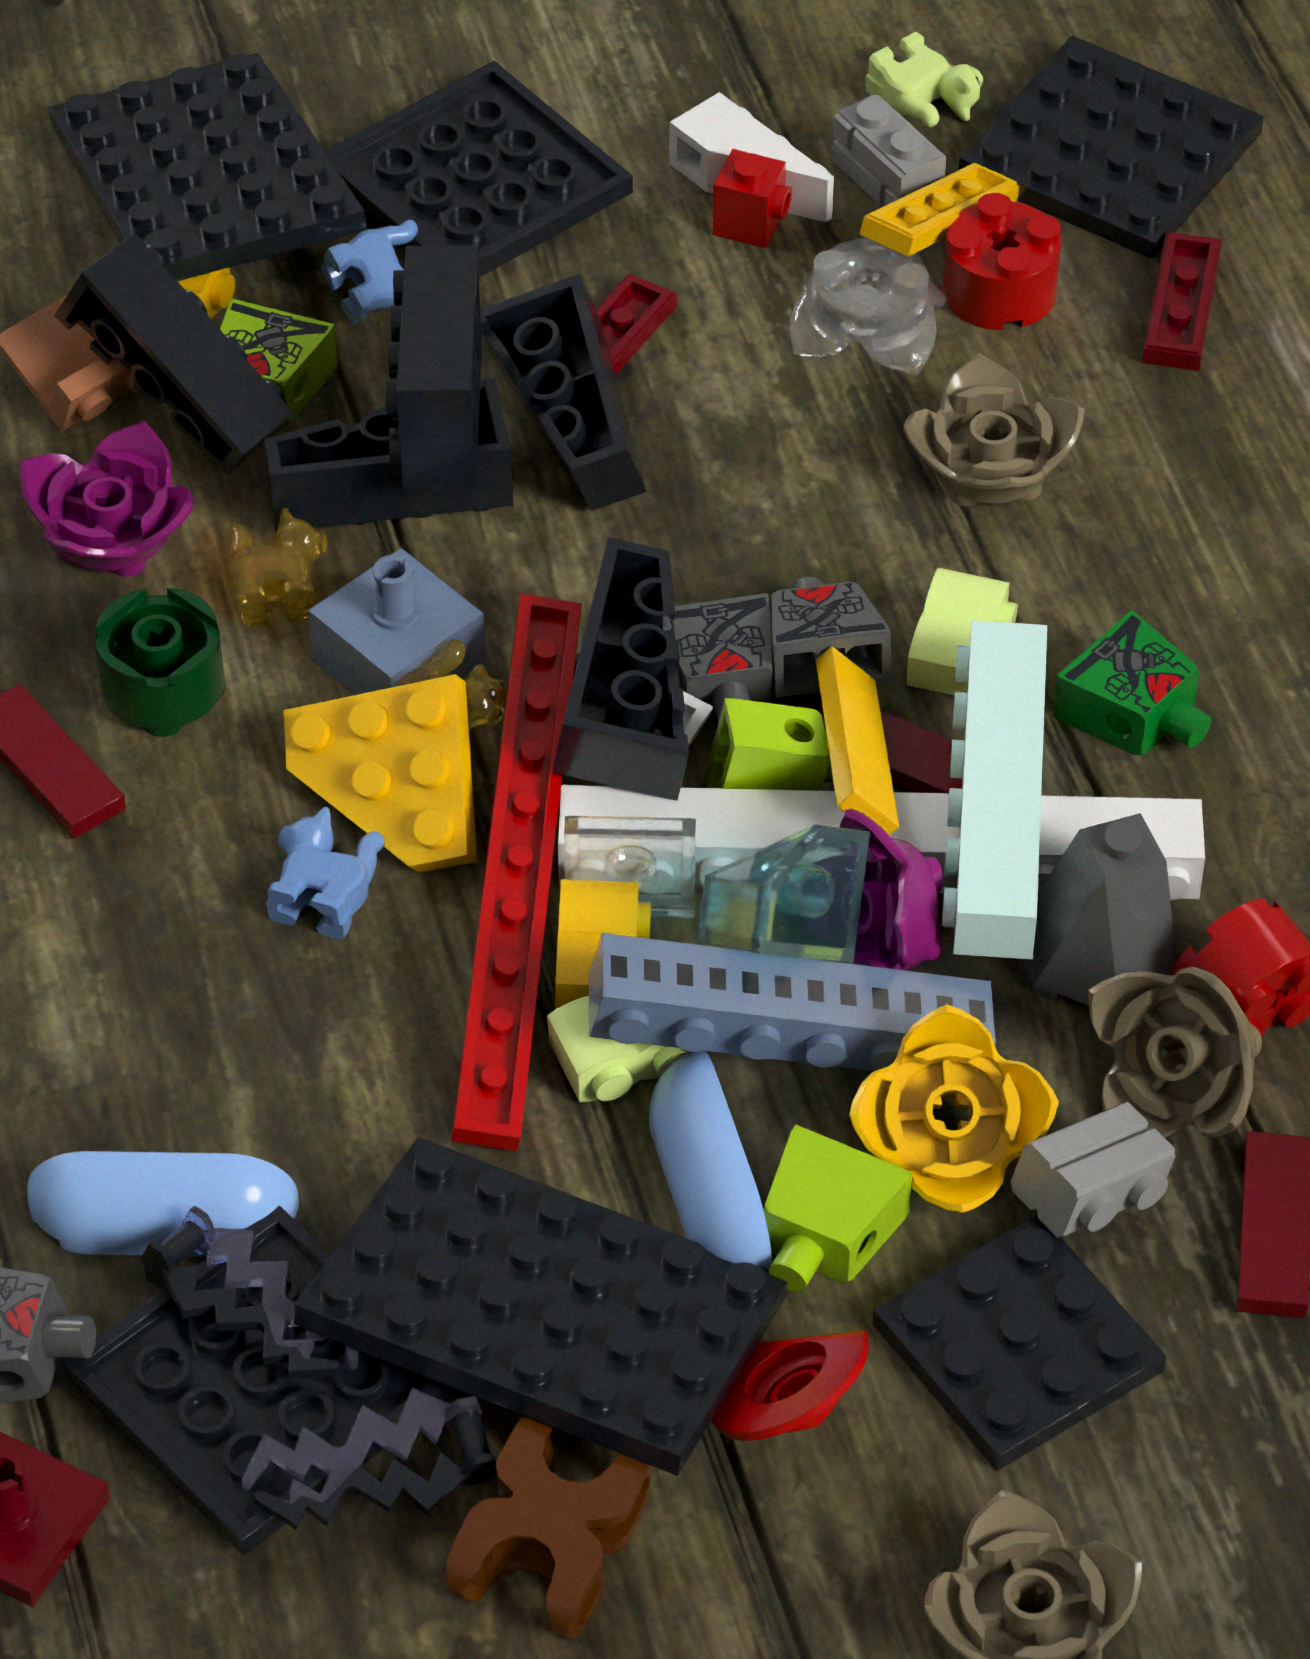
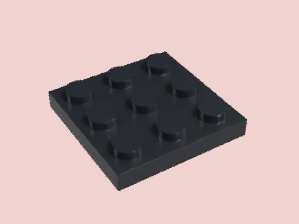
[873,1214,1166,1471]

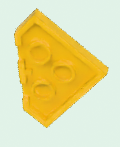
[283,674,477,873]

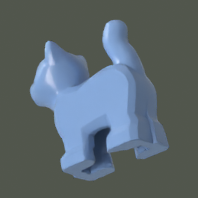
[321,220,418,325]
[266,807,385,940]

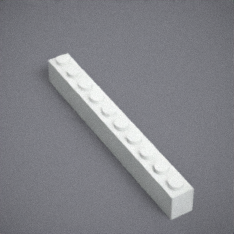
[558,785,1205,900]

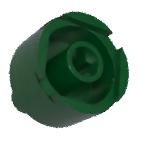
[95,588,226,737]

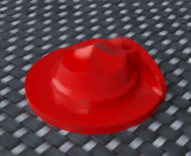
[711,1330,869,1441]

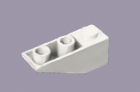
[669,92,834,222]

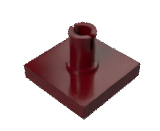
[0,1432,110,1608]

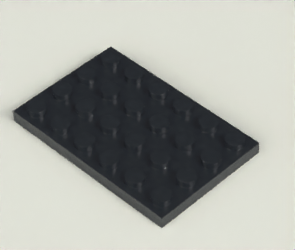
[48,53,367,281]
[293,1137,788,1476]

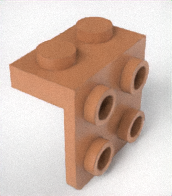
[0,294,136,432]

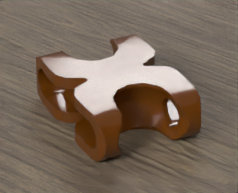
[446,1416,651,1640]

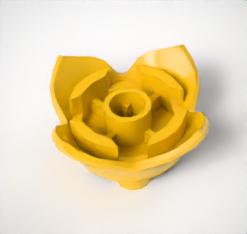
[849,1004,1059,1213]

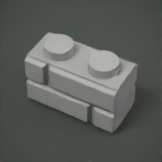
[832,94,946,206]
[1010,1102,1176,1238]

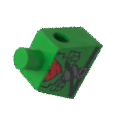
[1053,610,1212,756]

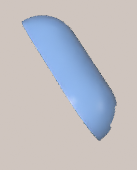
[649,1050,772,1270]
[27,1151,299,1256]

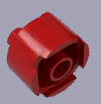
[943,193,1061,330]
[1172,899,1310,1038]

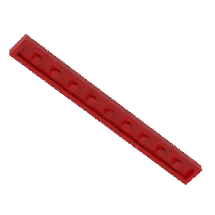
[451,593,582,1151]

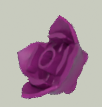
[20,420,194,577]
[792,809,943,971]

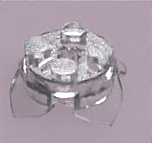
[790,236,947,375]

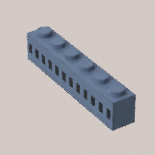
[588,933,996,1071]

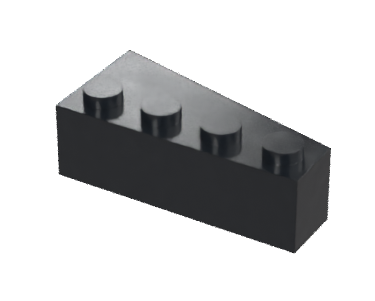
[54,233,294,474]
[481,274,647,511]
[264,377,513,532]
[553,537,689,801]

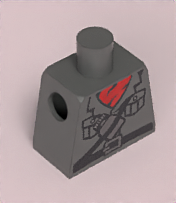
[771,577,891,698]
[673,593,773,722]
[0,1267,96,1403]

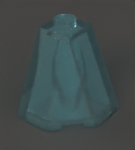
[697,824,870,963]

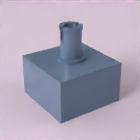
[308,548,486,695]

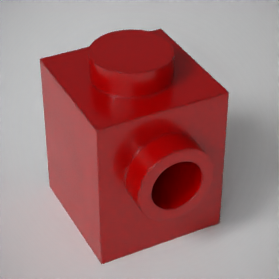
[713,149,792,248]

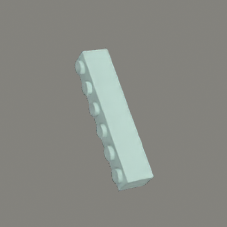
[942,620,1047,959]

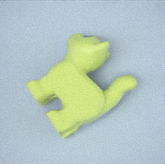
[866,32,983,128]

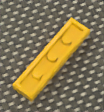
[859,163,1019,257]
[816,646,899,835]

